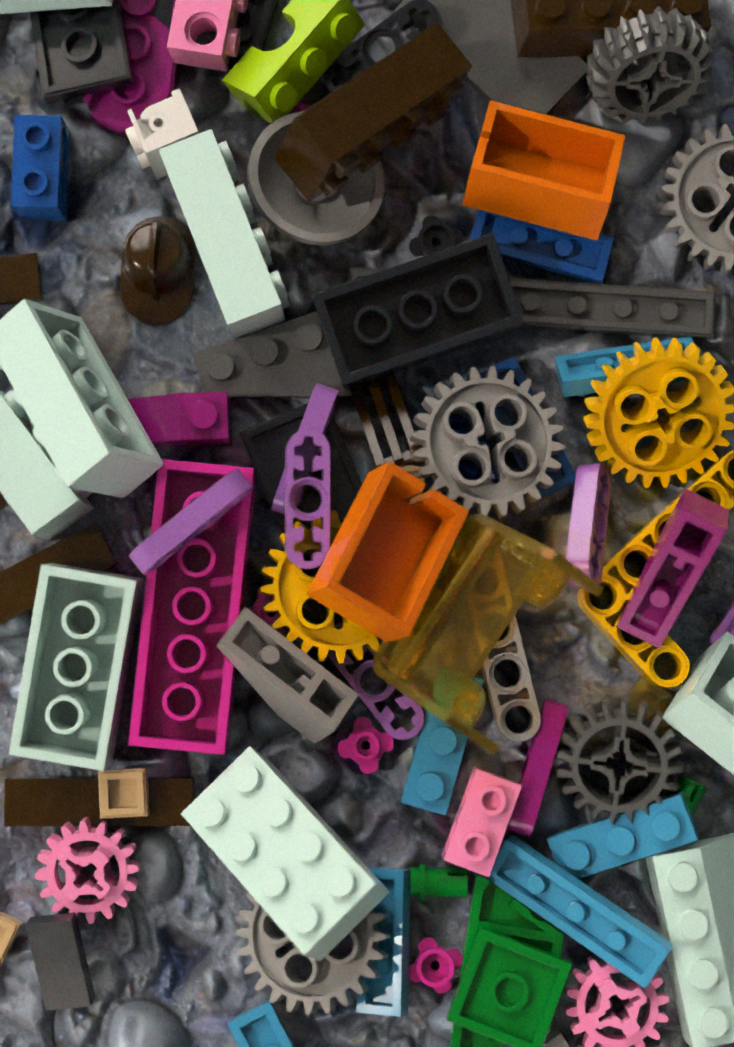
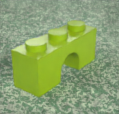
[222,0,366,123]

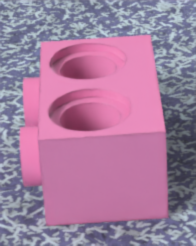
[167,0,248,72]
[441,766,522,877]

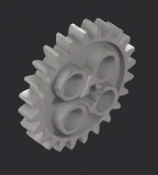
[658,124,734,275]
[410,366,565,520]
[236,892,391,1015]

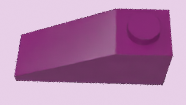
[128,392,233,448]
[616,489,729,648]

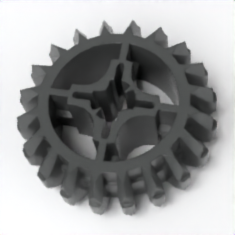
[586,6,714,125]
[555,696,684,825]

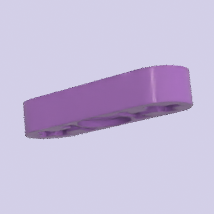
[271,383,339,515]
[285,429,330,569]
[566,463,611,588]
[129,469,254,575]
[327,623,424,740]

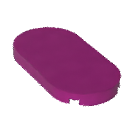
[83,0,178,136]

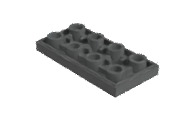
[394,0,587,115]

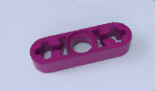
[506,699,568,837]

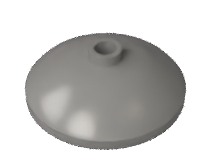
[247,112,385,245]

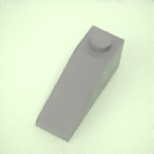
[217,607,359,744]

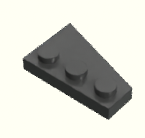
[192,311,353,399]

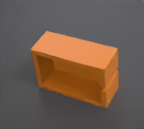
[462,100,626,241]
[306,461,469,642]

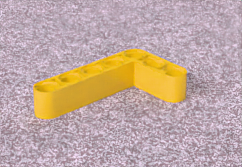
[577,450,734,688]

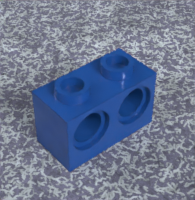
[11,115,71,222]

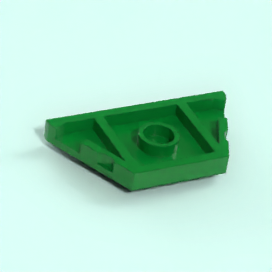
[449,873,564,1047]

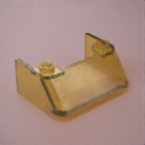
[373,514,604,754]

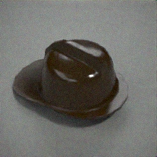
[120,216,196,325]

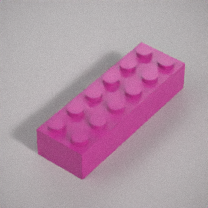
[128,459,257,755]

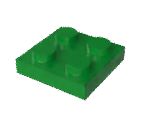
[446,926,572,1047]

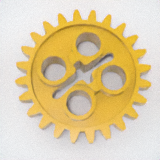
[583,337,734,488]
[260,510,381,664]

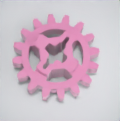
[35,817,141,924]
[563,955,669,1047]

